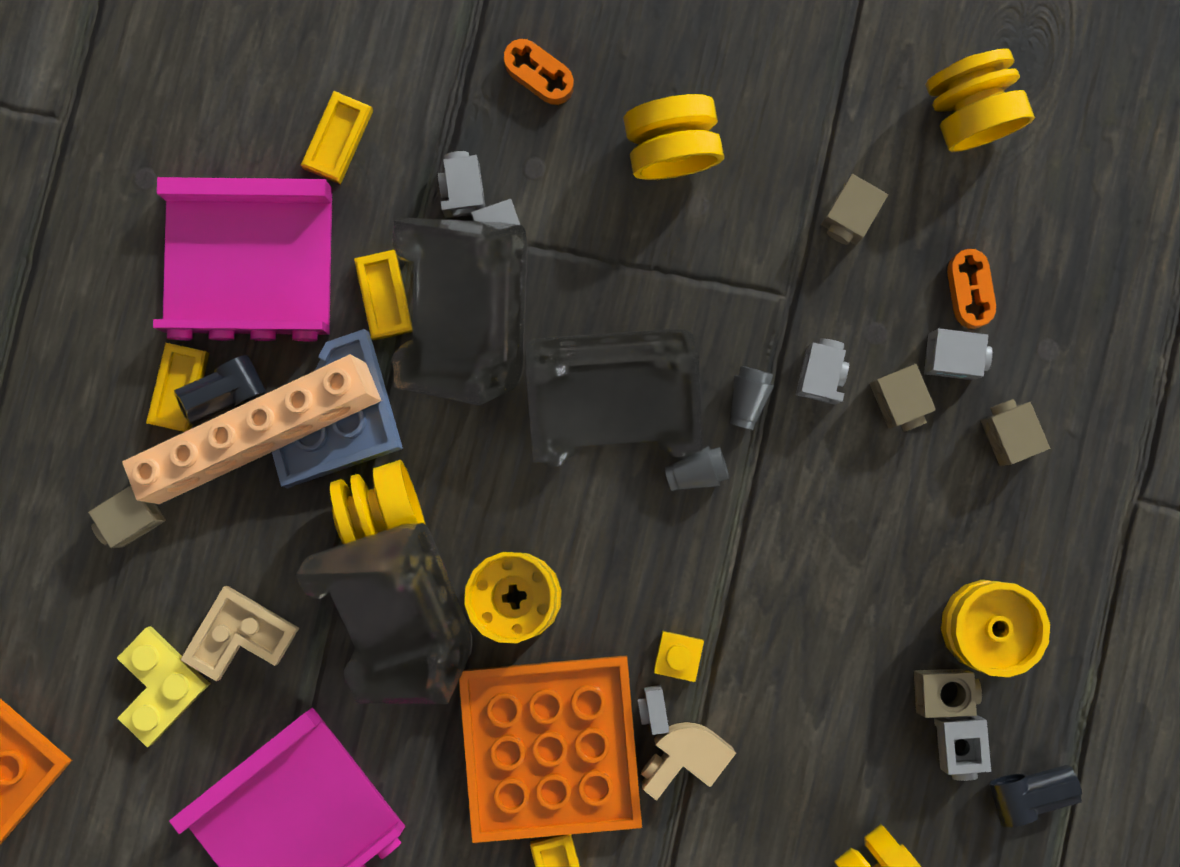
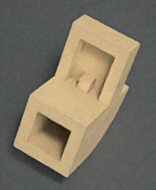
[641,722,736,800]

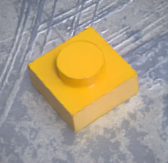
[653,631,704,682]

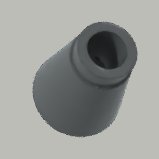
[730,366,774,430]
[665,446,729,491]

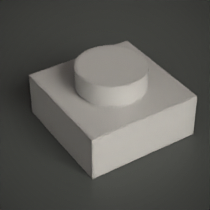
[638,685,669,735]

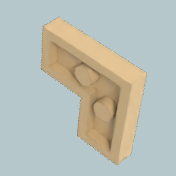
[180,586,299,681]

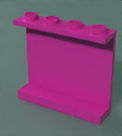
[153,177,332,342]
[169,707,405,867]

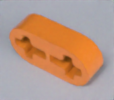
[504,39,574,105]
[947,249,996,329]

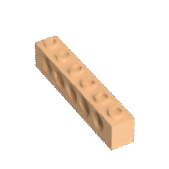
[122,354,382,504]

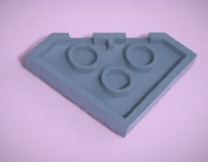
[272,329,403,488]

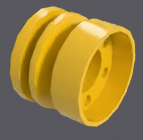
[925,49,1035,152]
[330,460,429,567]
[464,552,562,643]

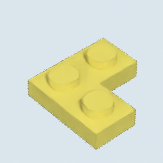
[117,626,211,748]

